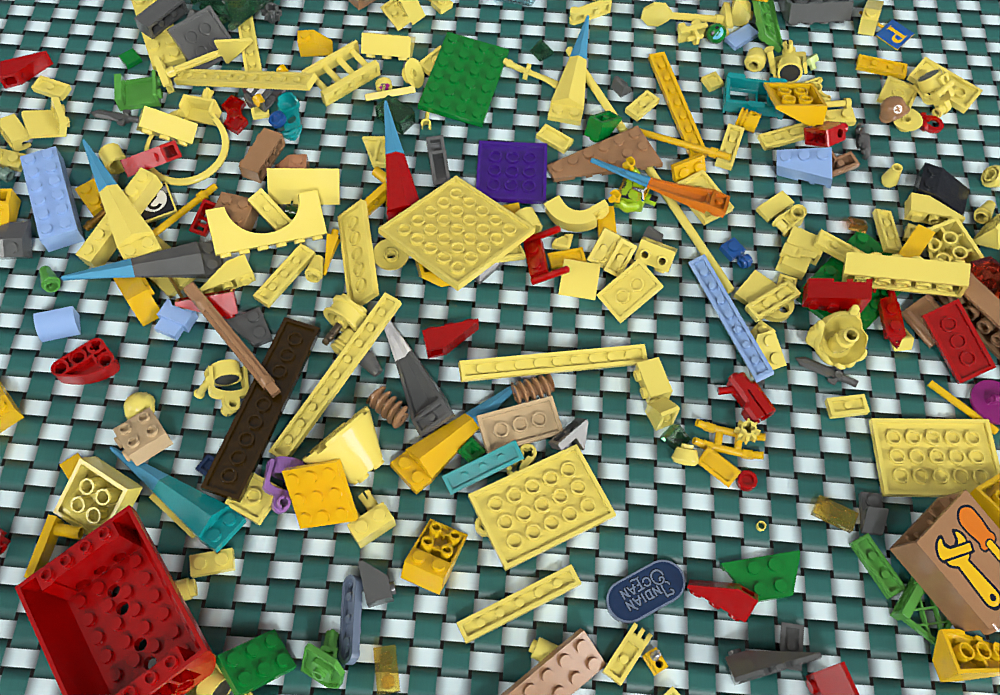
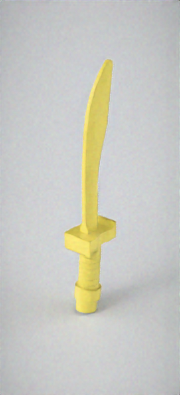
[503,58,559,89]

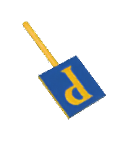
[859,11,914,50]

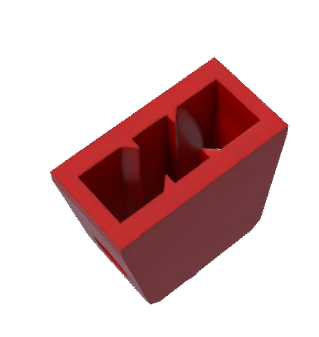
[804,121,848,147]

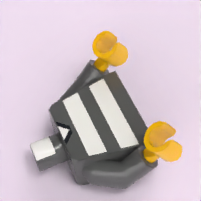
[242,64,289,112]

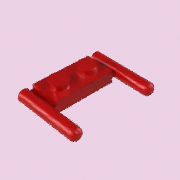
[524,226,570,285]

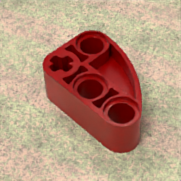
[50,338,120,385]

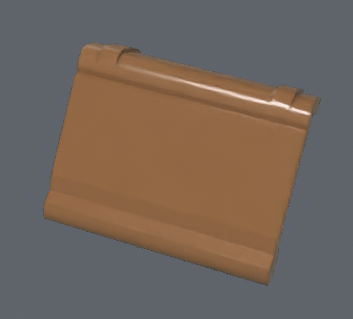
[901,294,940,349]

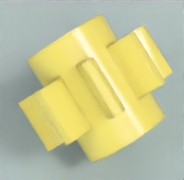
[734,418,761,445]

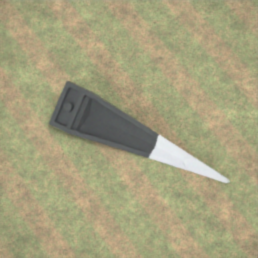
[384,320,455,438]

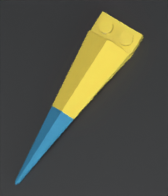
[547,15,589,126]
[82,139,162,260]

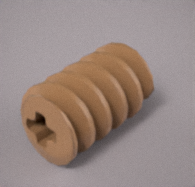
[511,374,555,404]
[366,386,409,428]

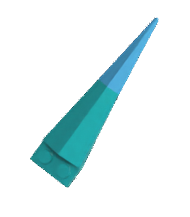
[110,446,247,553]

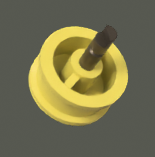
[322,294,367,346]

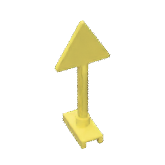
[152,38,253,94]

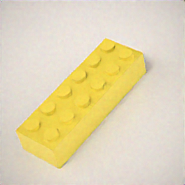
[841,250,971,298]

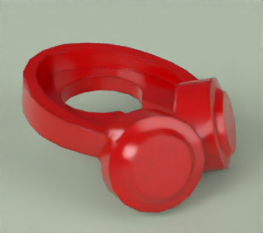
[920,112,944,133]

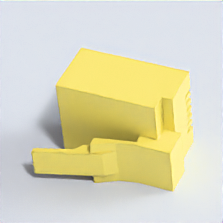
[775,243,818,280]

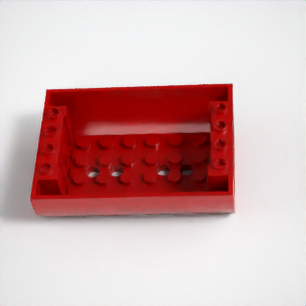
[15,505,216,695]

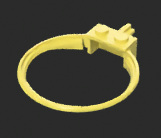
[144,87,230,186]

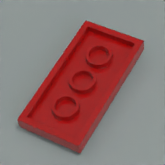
[921,299,996,384]

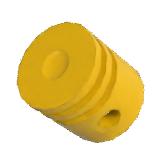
[735,107,762,134]

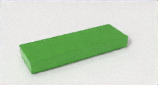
[849,533,906,599]

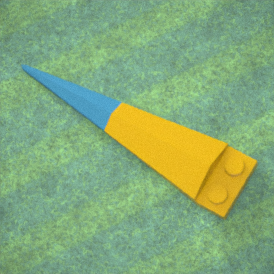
[390,379,523,495]

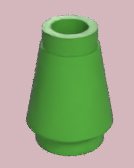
[39,266,61,293]

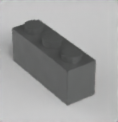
[134,0,188,39]

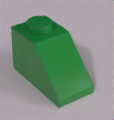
[584,111,622,142]

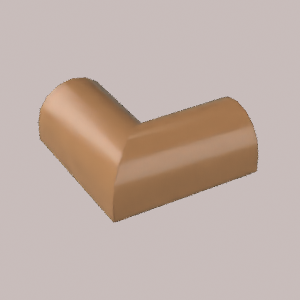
[817,146,860,178]

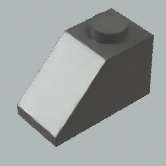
[358,560,397,608]

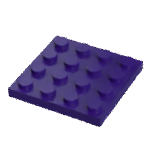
[476,140,547,204]

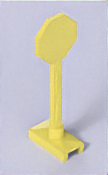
[641,2,733,37]

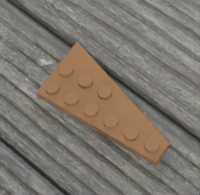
[547,125,663,182]

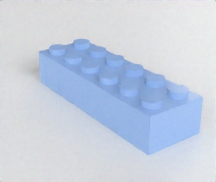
[20,146,85,252]

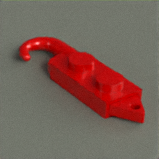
[872,288,906,349]

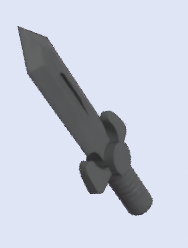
[90,109,139,126]
[795,357,859,388]

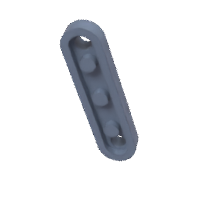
[338,575,363,665]

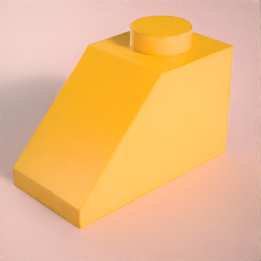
[297,30,333,57]

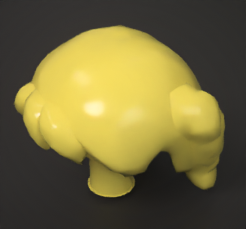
[805,305,868,370]

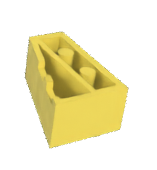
[136,106,198,147]

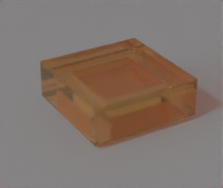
[846,217,868,233]

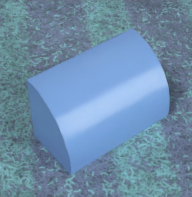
[33,306,81,342]

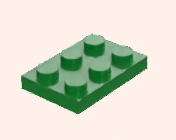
[216,629,297,695]

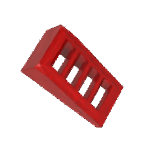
[189,199,216,238]

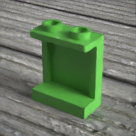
[114,70,163,111]

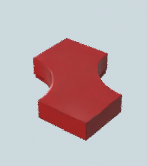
[221,94,249,135]

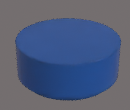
[269,111,287,128]

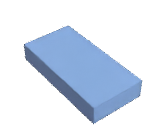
[724,23,759,51]

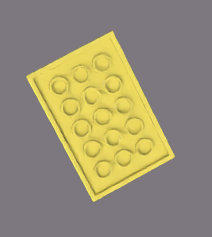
[869,418,1000,497]
[468,444,616,571]

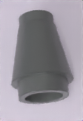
[359,350,383,377]

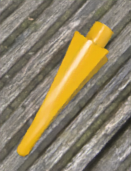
[323,229,340,276]

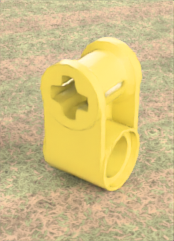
[772,204,807,237]

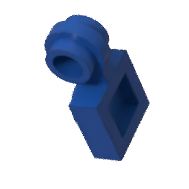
[719,237,753,269]

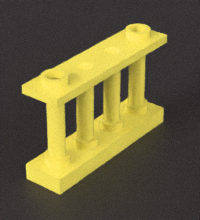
[301,40,381,107]

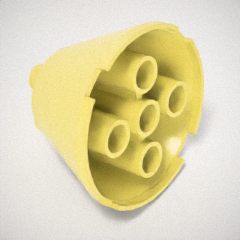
[302,406,384,485]

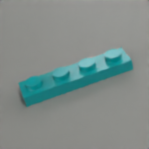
[442,440,524,495]

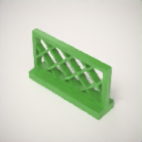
[890,576,952,646]

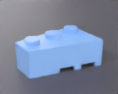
[776,147,832,189]

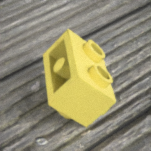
[634,236,678,273]

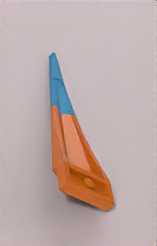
[590,158,730,218]

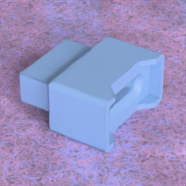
[154,299,198,341]

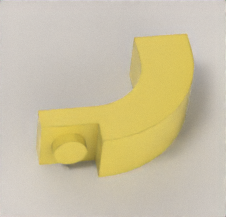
[544,195,609,232]

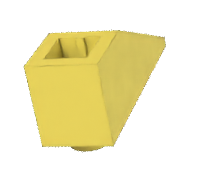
[904,192,965,226]
[200,254,256,294]

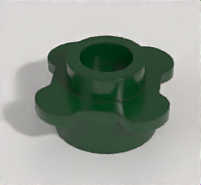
[285,201,298,219]

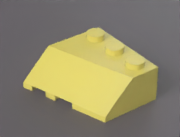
[927,217,987,274]

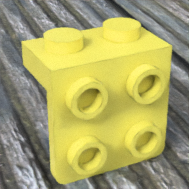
[21,97,70,138]

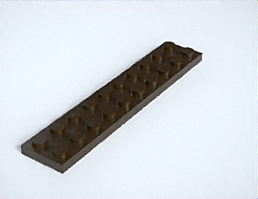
[200,317,321,502]

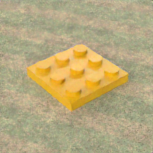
[282,459,359,529]

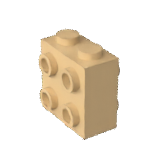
[113,407,173,466]

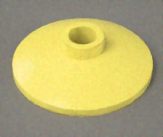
[373,239,409,270]

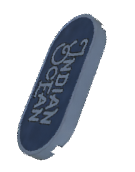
[606,560,686,624]

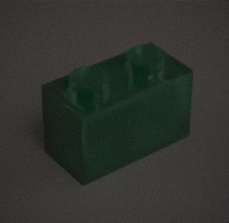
[375,95,415,135]

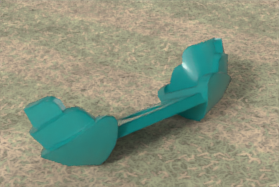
[277,92,303,141]

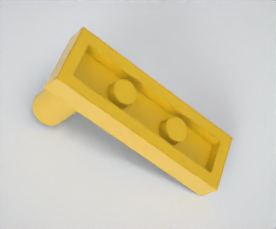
[364,167,386,216]
[24,514,84,579]

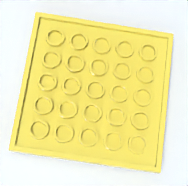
[378,176,535,291]

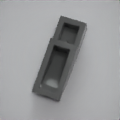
[426,135,450,186]

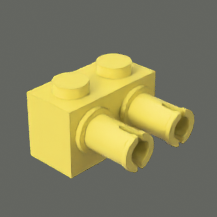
[347,490,396,548]

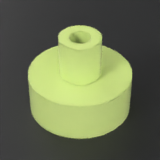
[802,53,819,71]

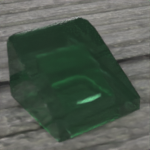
[530,39,554,62]
[660,424,691,451]

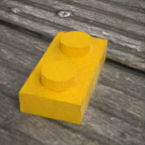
[671,153,706,183]

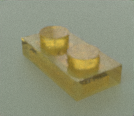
[811,495,859,533]
[373,645,401,695]

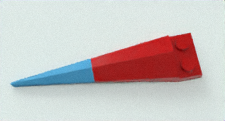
[384,100,419,222]

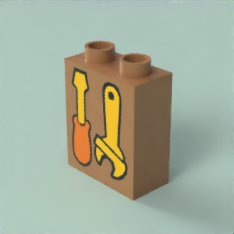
[890,490,1000,635]

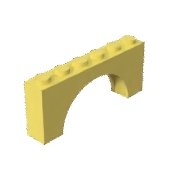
[205,190,327,259]

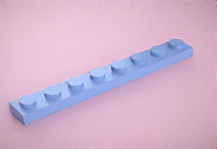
[688,254,774,383]

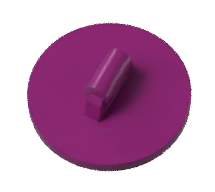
[969,380,1000,425]

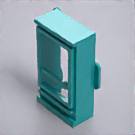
[722,72,787,120]

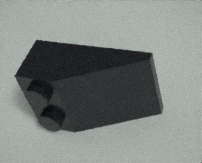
[912,162,970,216]

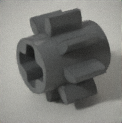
[261,2,282,23]

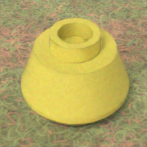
[981,165,1000,188]
[671,443,699,466]

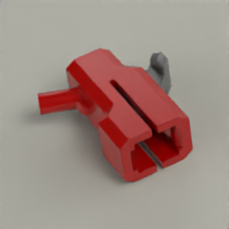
[717,372,776,423]

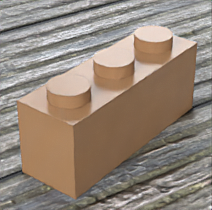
[239,128,286,183]

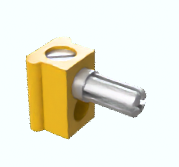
[642,647,668,676]

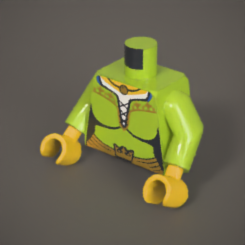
[608,157,658,213]

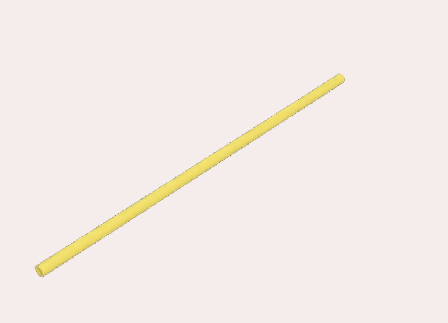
[566,46,735,294]

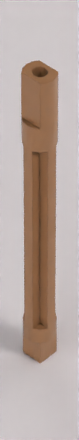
[183,282,281,398]

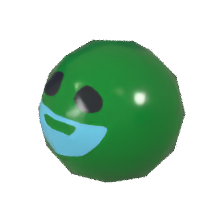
[706,23,726,44]

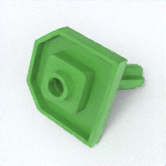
[301,629,345,689]

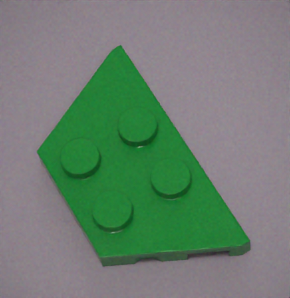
[720,550,800,603]

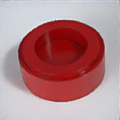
[736,470,758,492]

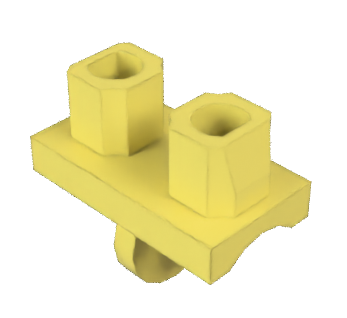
[677,19,708,45]

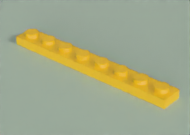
[648,51,707,158]

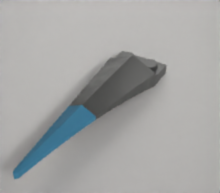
[60,241,222,281]

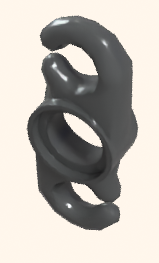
[855,122,871,160]

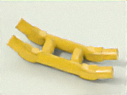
[692,419,766,460]

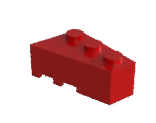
[802,278,873,314]

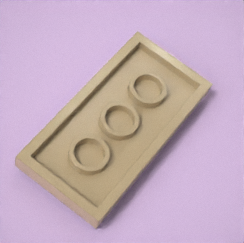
[476,396,563,453]

